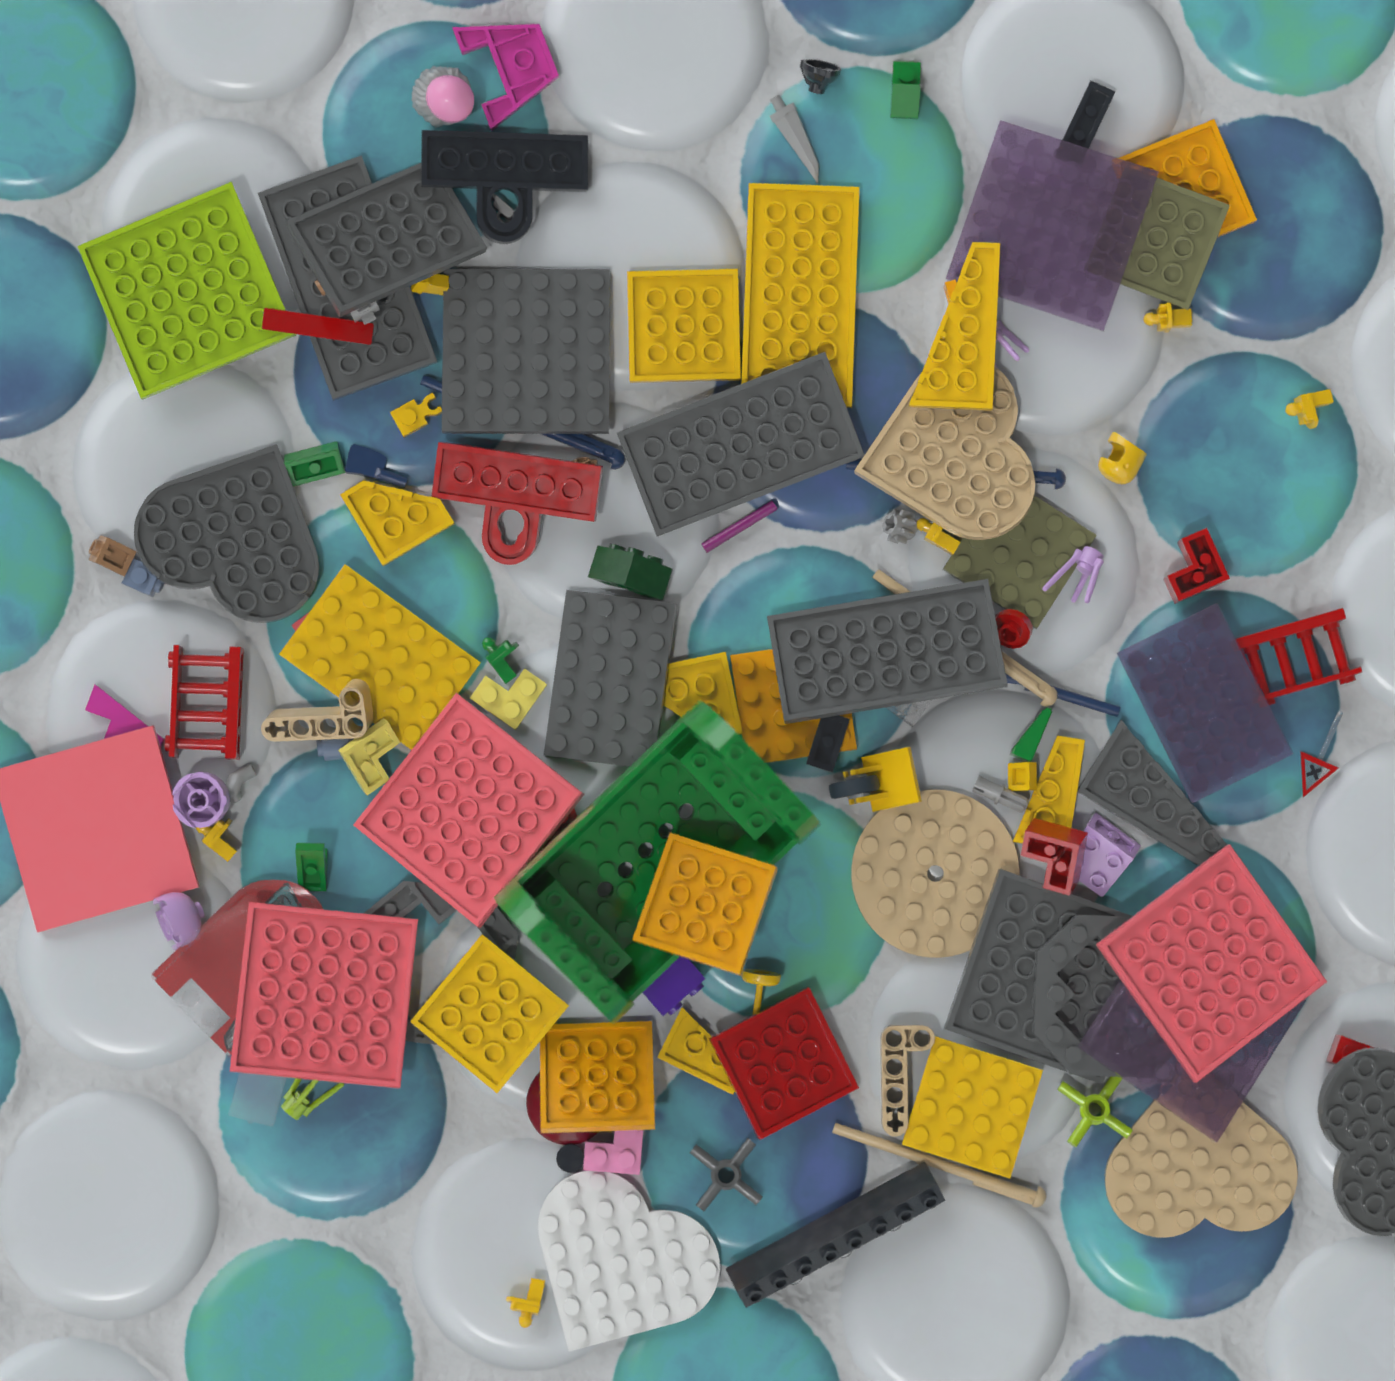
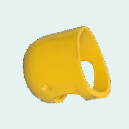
[1098,432,1147,484]

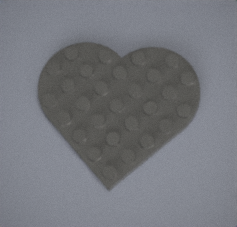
[134,444,319,623]
[1318,1048,1395,1236]

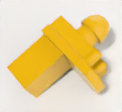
[411,274,449,295]
[1143,303,1192,333]
[1285,389,1334,429]
[916,518,960,555]
[195,818,237,862]
[505,1278,545,1328]

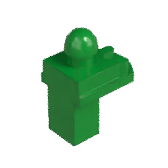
[482,637,519,684]

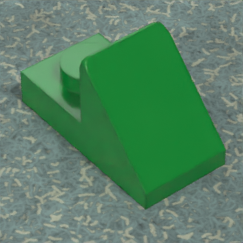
[890,61,921,119]
[295,843,328,891]

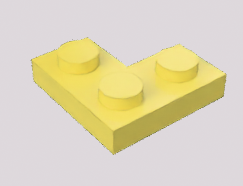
[470,668,547,730]
[338,718,400,796]

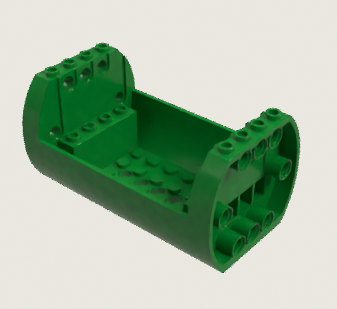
[493,700,821,1024]

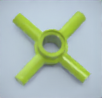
[1057,1076,1133,1147]

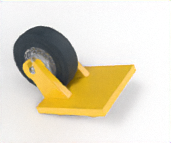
[829,747,922,812]

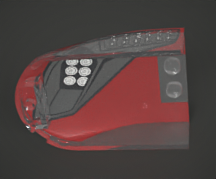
[151,880,324,1058]

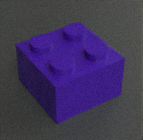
[642,956,705,1016]

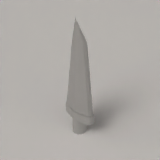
[770,95,819,183]

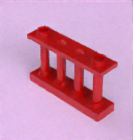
[1232,608,1362,708]
[164,645,244,760]

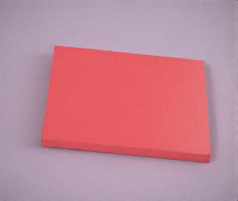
[353,693,585,928]
[0,725,200,933]
[1096,844,1327,1083]
[230,902,418,1089]

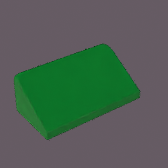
[284,441,345,487]

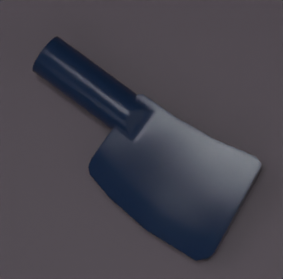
[345,444,408,488]

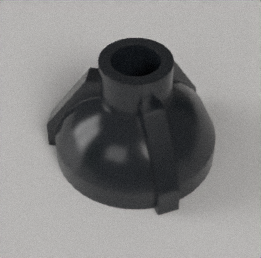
[800,59,841,94]

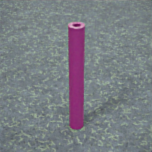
[701,500,778,553]

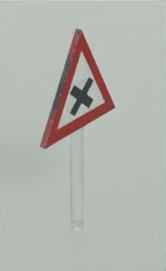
[1300,711,1343,797]

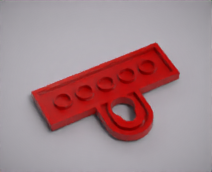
[432,442,603,565]

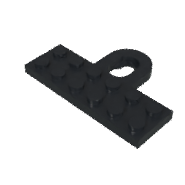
[421,130,588,244]

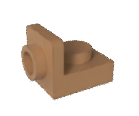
[89,535,137,577]

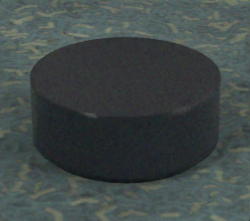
[556,1144,584,1173]

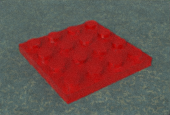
[708,987,859,1140]

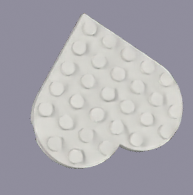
[538,1171,720,1352]

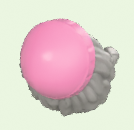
[412,66,474,128]

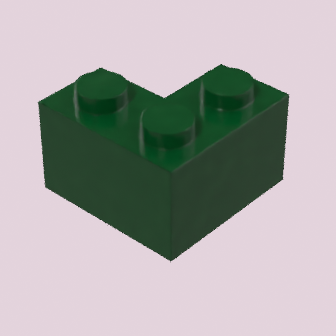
[588,543,673,601]

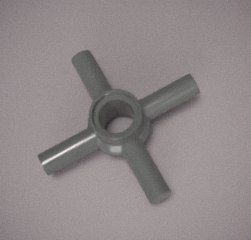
[690,1138,763,1212]

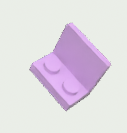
[1079,812,1141,897]

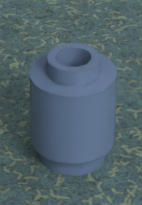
[316,738,355,761]

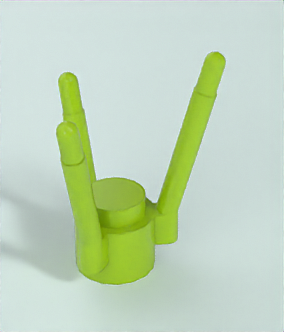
[281,1078,345,1120]

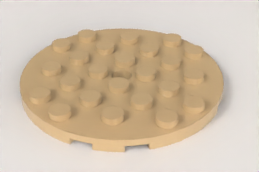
[851,790,1019,958]

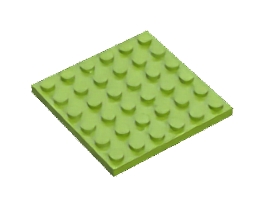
[77,182,296,400]

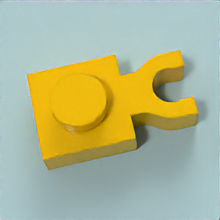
[390,393,442,438]

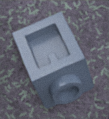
[122,558,165,597]

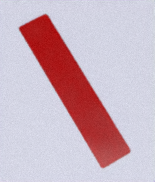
[262,308,374,345]

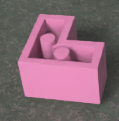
[583,1130,643,1175]

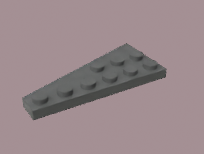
[1077,720,1227,866]

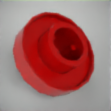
[995,609,1033,649]

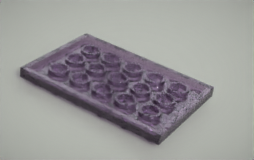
[1117,603,1294,803]

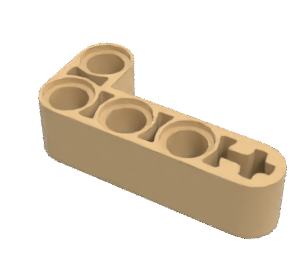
[261,679,373,742]
[880,1025,935,1137]

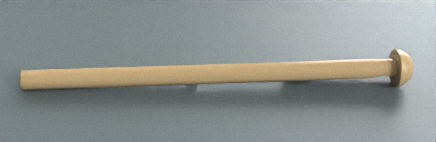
[873,569,1057,706]
[832,1122,1046,1207]

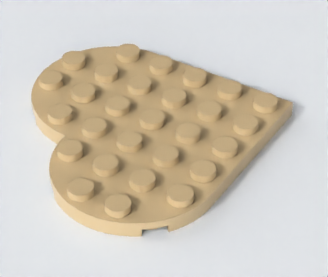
[854,367,1035,540]
[1104,1067,1298,1238]

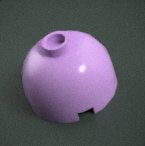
[172,771,230,828]
[153,892,205,950]

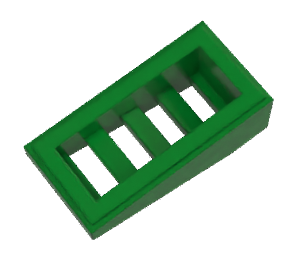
[1009,707,1052,762]

